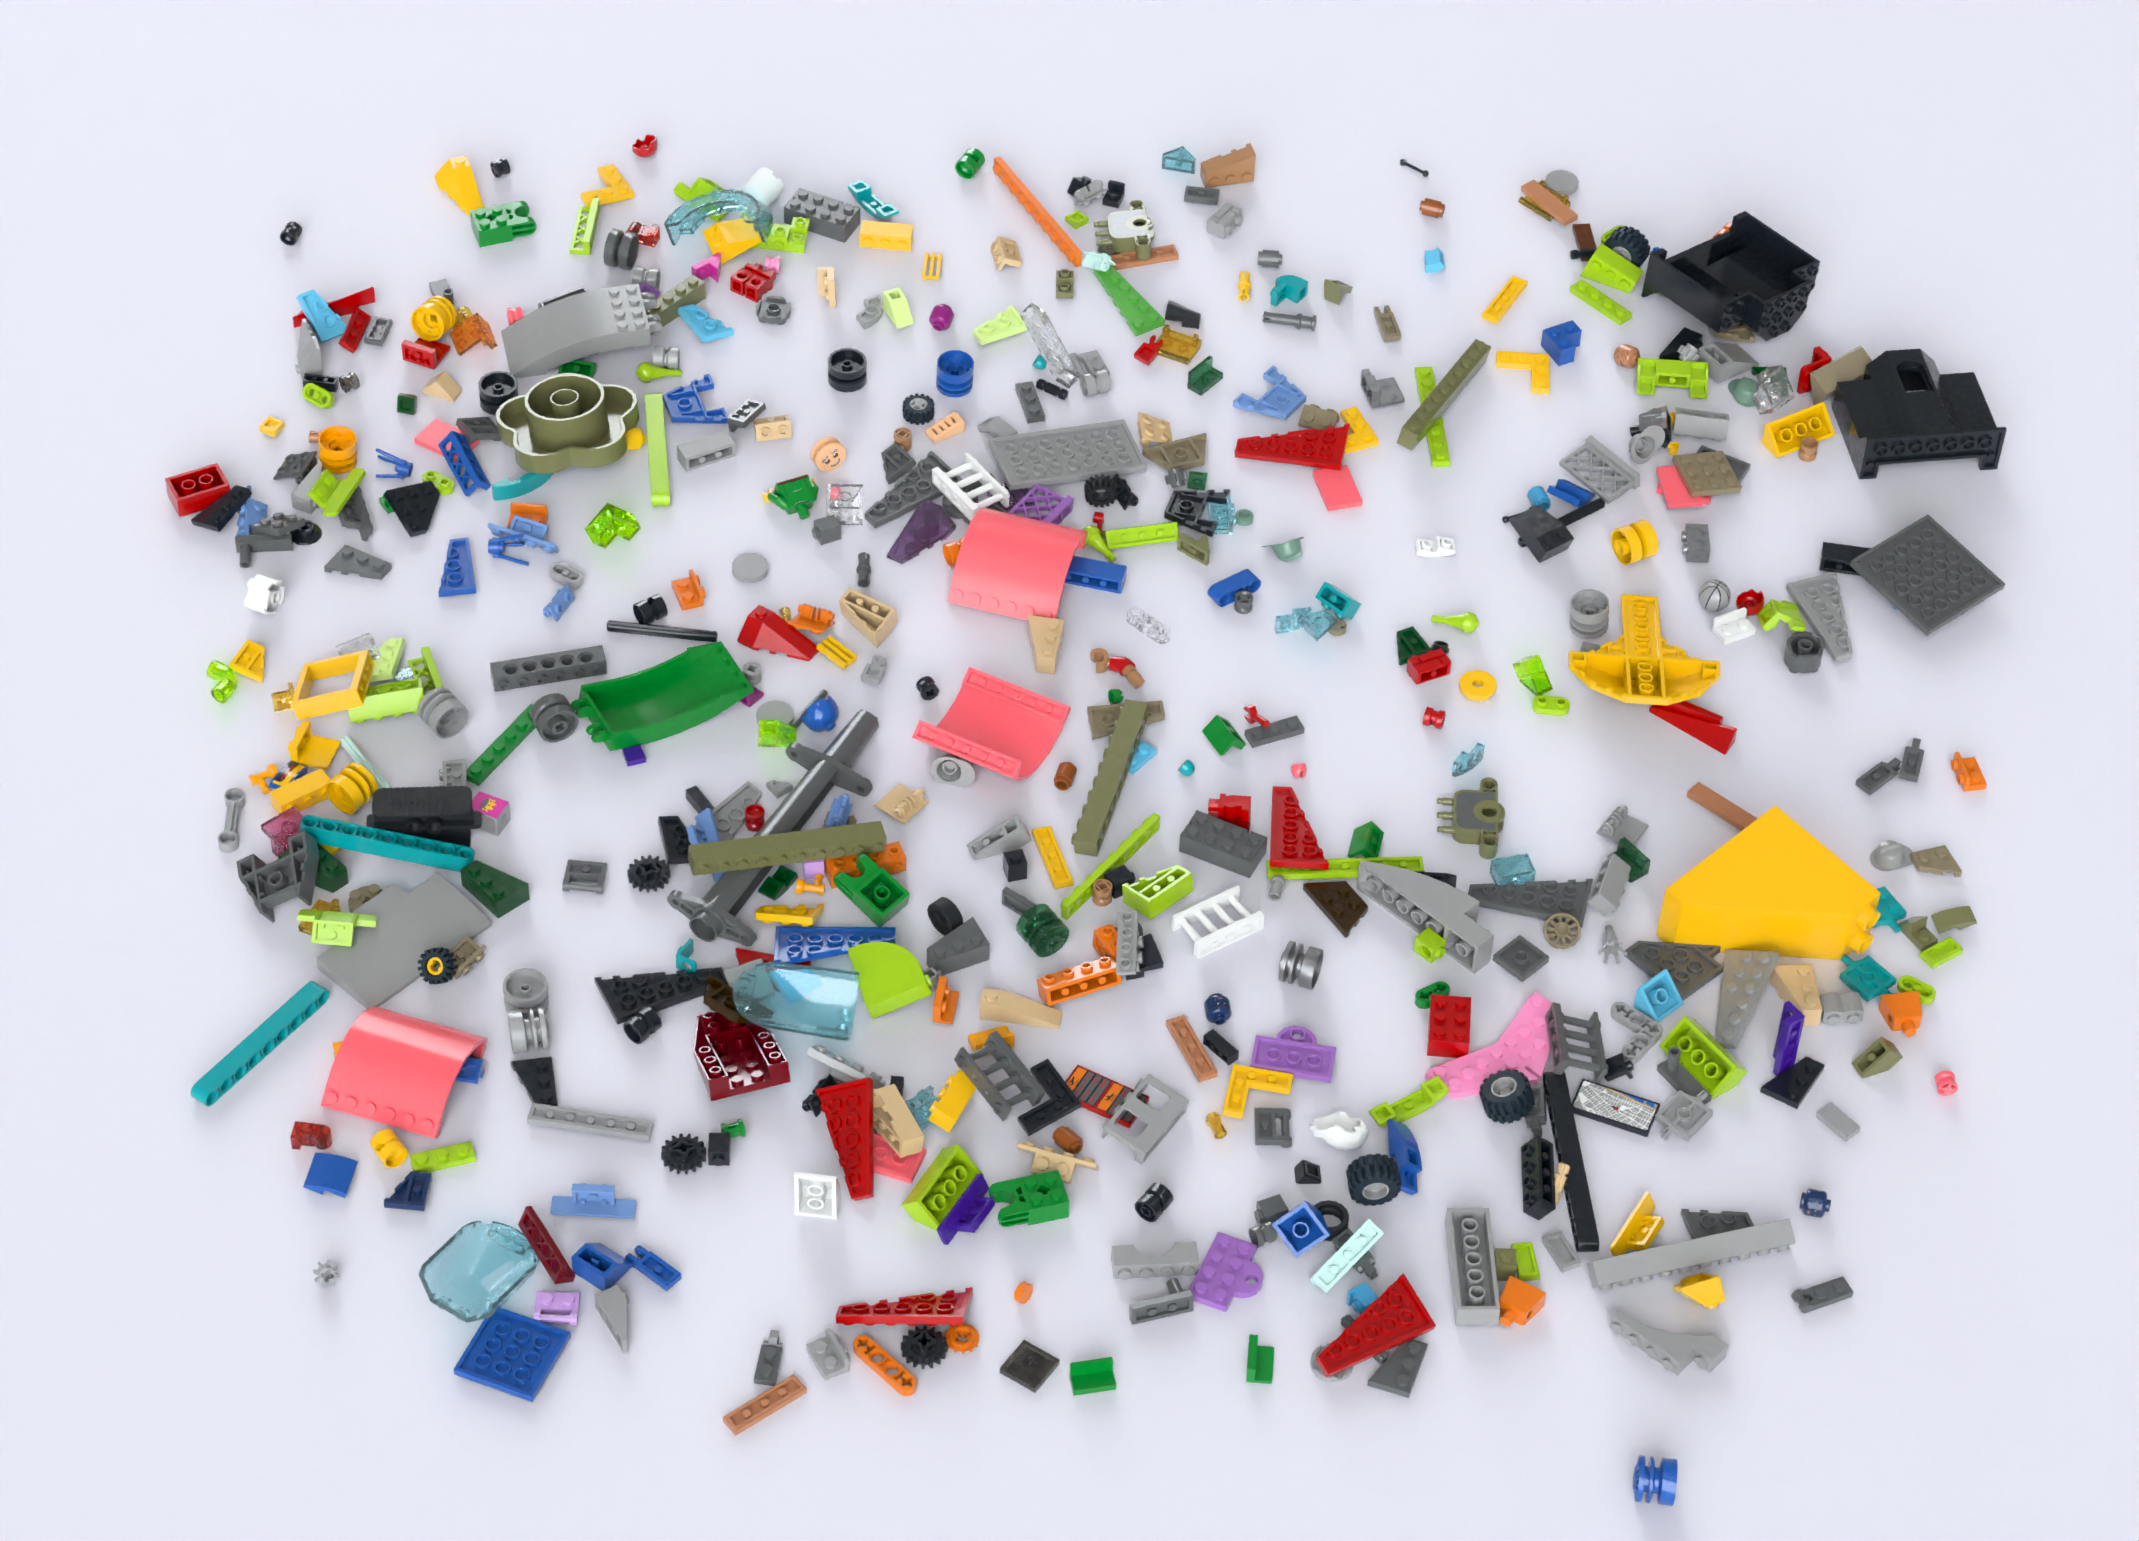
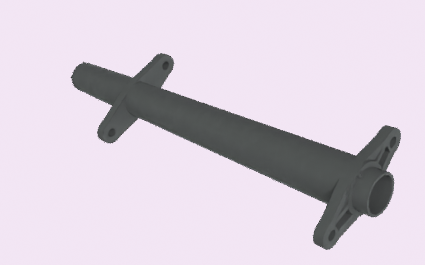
[667,709,879,946]

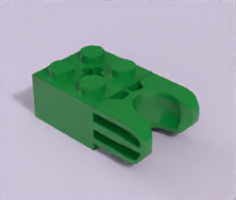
[470,201,536,247]
[833,853,910,927]
[988,1170,1070,1227]

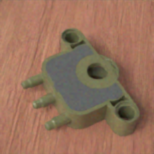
[1094,200,1155,260]
[1437,777,1505,859]

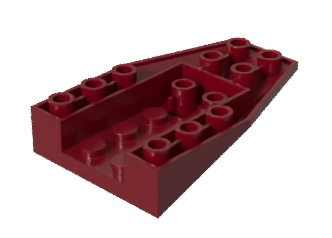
[693,1012,791,1101]

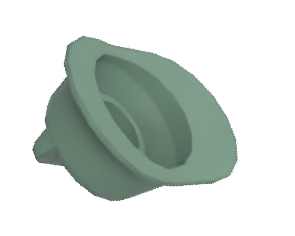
[1728,377,1762,407]
[1262,537,1304,562]

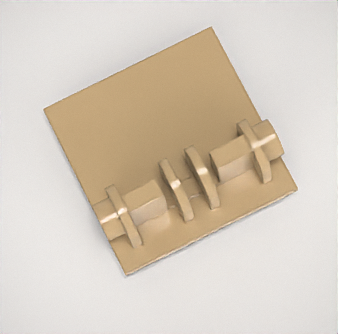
[1137,412,1173,447]
[874,783,929,824]

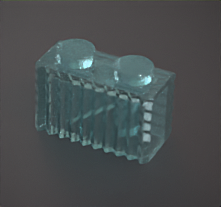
[1490,853,1536,886]

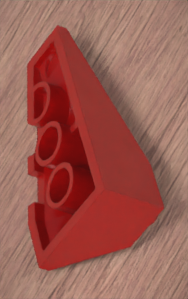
[737,605,819,661]

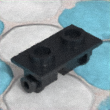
[1113,473,1138,510]
[802,1074,836,1117]

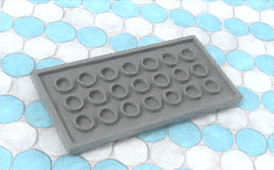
[988,419,1147,491]

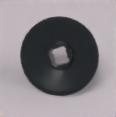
[289,520,322,545]

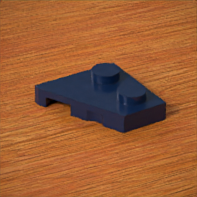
[384,1171,432,1211]

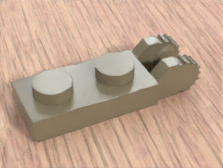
[1374,305,1401,342]

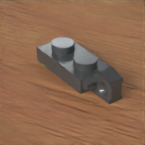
[1898,738,1924,783]
[1856,757,1901,795]
[1525,1085,1547,1137]
[1331,1228,1378,1280]
[754,1330,783,1386]

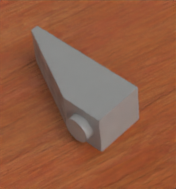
[291,461,323,514]
[967,815,1032,861]
[594,1285,629,1353]

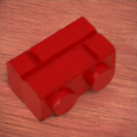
[1406,648,1451,685]

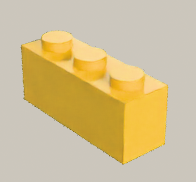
[860,220,913,251]
[270,768,330,819]
[928,1069,976,1132]

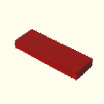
[338,307,371,353]

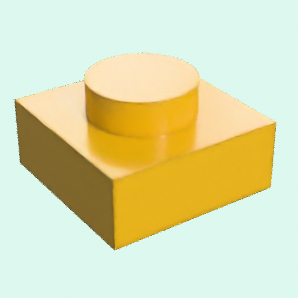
[259,416,285,437]

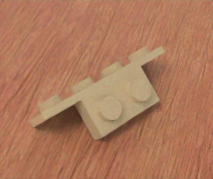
[1016,1141,1099,1184]

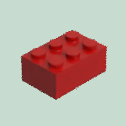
[165,463,230,517]
[1427,994,1471,1058]

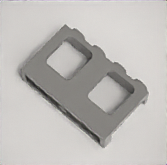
[1101,1074,1190,1165]

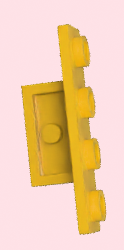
[1610,1192,1665,1256]

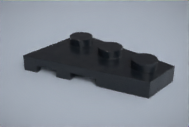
[511,1057,558,1106]

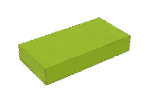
[1919,937,1963,969]
[1511,1242,1540,1281]

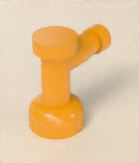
[248,763,278,794]
[795,873,825,895]

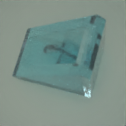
[1162,146,1196,174]
[1299,610,1337,641]

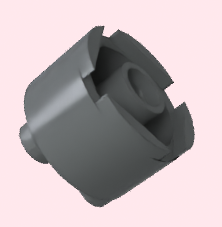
[1783,631,1824,674]

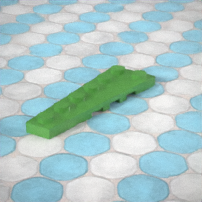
[1093,265,1165,336]

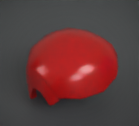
[632,135,658,157]
[1736,589,1764,616]

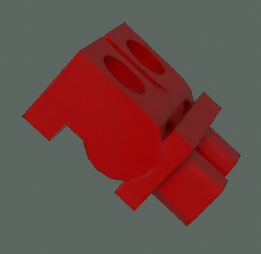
[730,263,776,303]
[1208,793,1251,833]

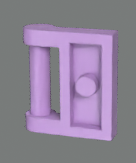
[533,1291,580,1326]

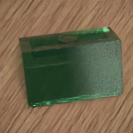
[1187,355,1223,396]
[1606,837,1650,883]

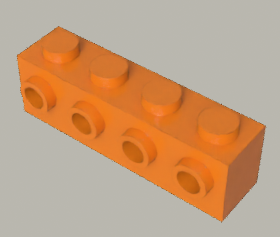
[824,841,906,889]
[1037,956,1122,1006]

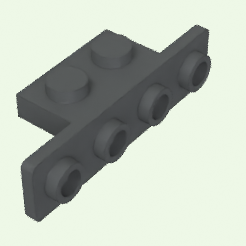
[338,485,373,541]

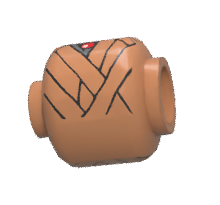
[1614,344,1641,369]

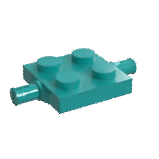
[1873,886,1907,933]
[1839,954,1897,1002]

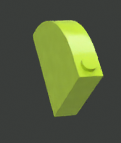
[847,942,933,1019]

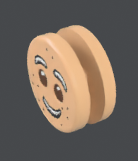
[810,437,846,472]

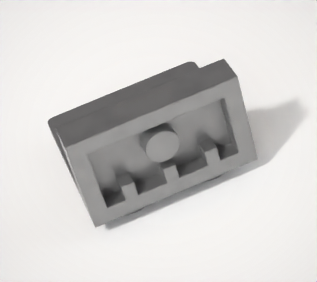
[1360,368,1405,408]

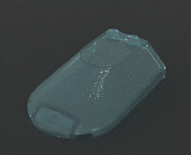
[733,962,860,1041]
[418,1221,539,1323]

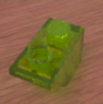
[1513,655,1553,696]
[758,720,796,747]

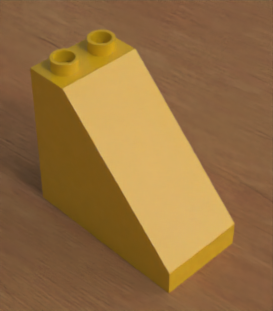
[1656,805,1881,960]

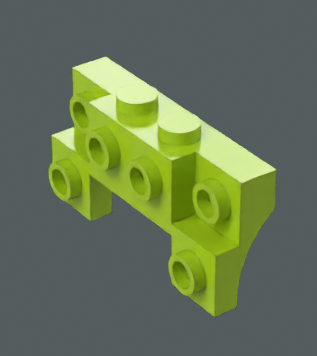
[741,211,810,253]
[1636,358,1708,399]

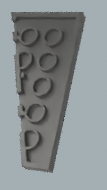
[865,450,963,528]
[1468,879,1593,927]

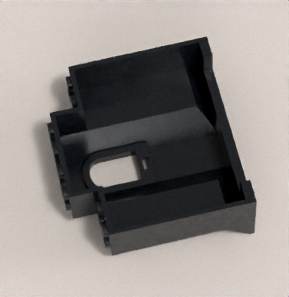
[1641,211,1820,341]
[1832,348,2007,479]

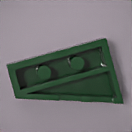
[278,844,349,893]
[460,860,530,918]

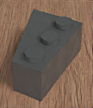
[927,917,990,976]

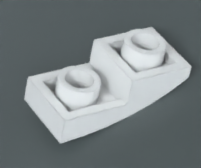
[1415,536,1456,557]

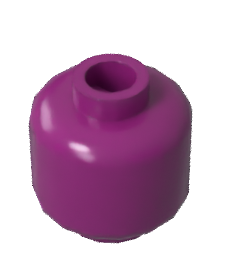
[929,304,954,331]

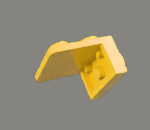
[288,720,340,770]

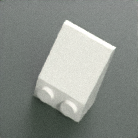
[794,1172,841,1219]

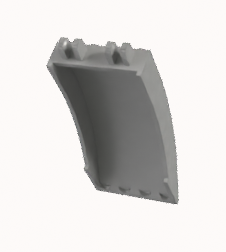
[501,284,663,378]

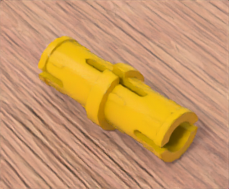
[1238,271,1251,301]

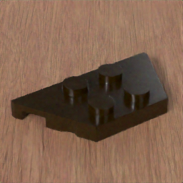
[1303,881,1368,938]
[703,974,774,1024]

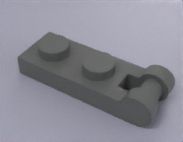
[1791,1276,1853,1313]

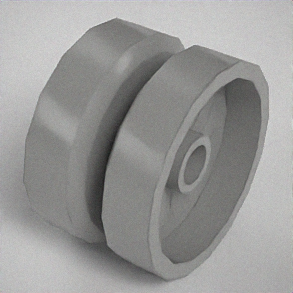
[503,968,549,1019]

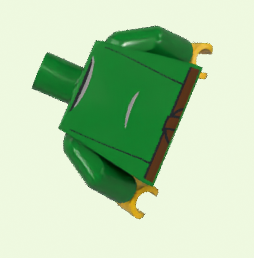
[762,474,819,520]

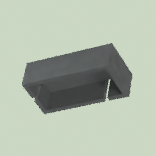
[784,188,860,243]
[1179,810,1267,878]

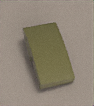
[1056,269,1074,299]
[1931,906,1977,934]

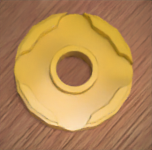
[1459,670,1497,701]

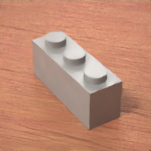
[1672,407,1730,441]
[677,430,736,472]
[1587,854,1631,916]

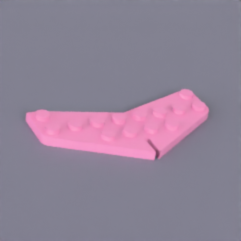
[1425,991,1552,1098]

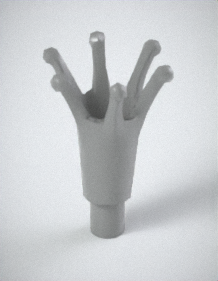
[1598,925,1628,964]

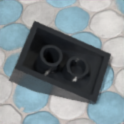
[1509,505,1574,563]

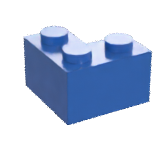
[1541,320,1582,366]

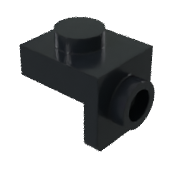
[1067,176,1092,197]

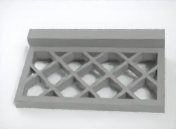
[1559,435,1640,504]

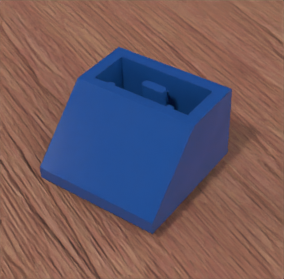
[572,1243,633,1291]

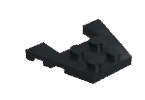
[1164,489,1230,537]

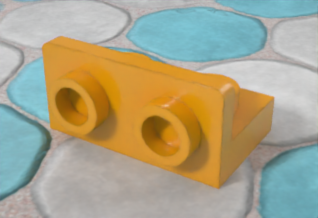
[968,1025,1015,1056]

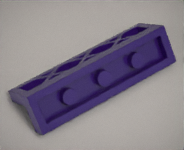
[1773,1001,1805,1076]

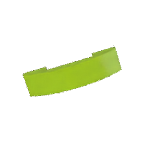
[1369,1076,1449,1127]

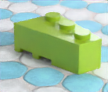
[1580,243,1644,293]
[1122,865,1193,920]

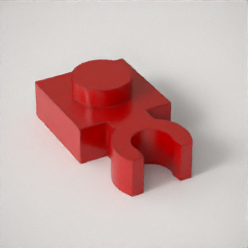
[1134,335,1163,366]

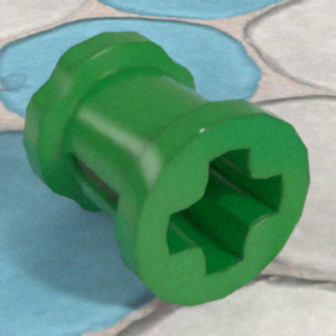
[720,1119,746,1138]

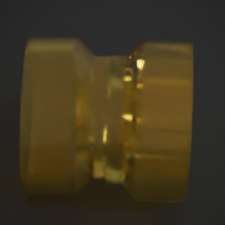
[453,306,473,330]

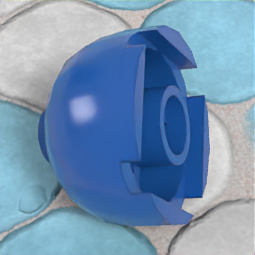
[801,696,839,732]

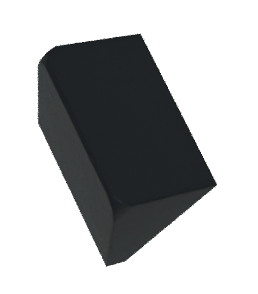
[1294,1159,1321,1184]

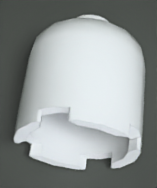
[741,167,784,211]

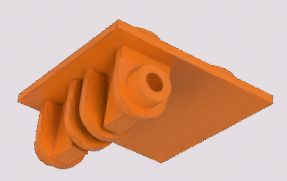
[787,603,835,634]

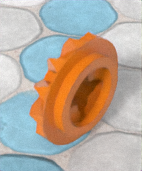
[945,1324,979,1354]

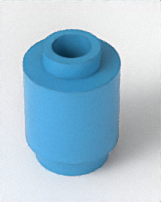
[1527,486,1551,511]

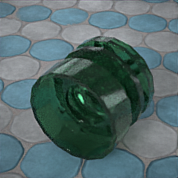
[1016,904,1069,957]

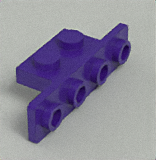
[937,1174,995,1245]

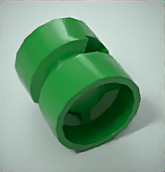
[955,148,985,179]

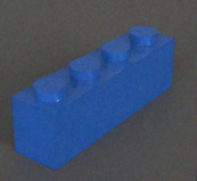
[1065,556,1127,594]

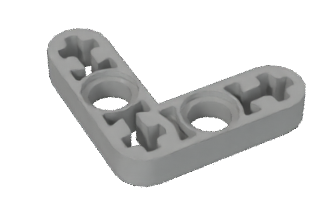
[1611,1002,1663,1065]

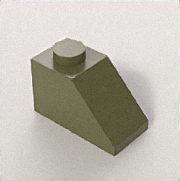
[1852,1037,1903,1079]

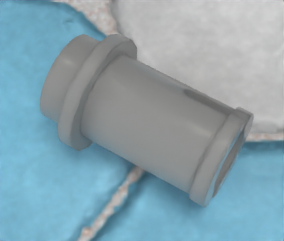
[1268,875,1286,901]

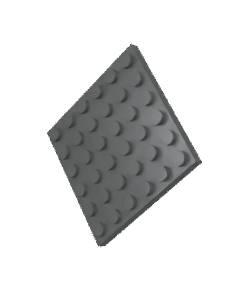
[1850,515,2005,636]

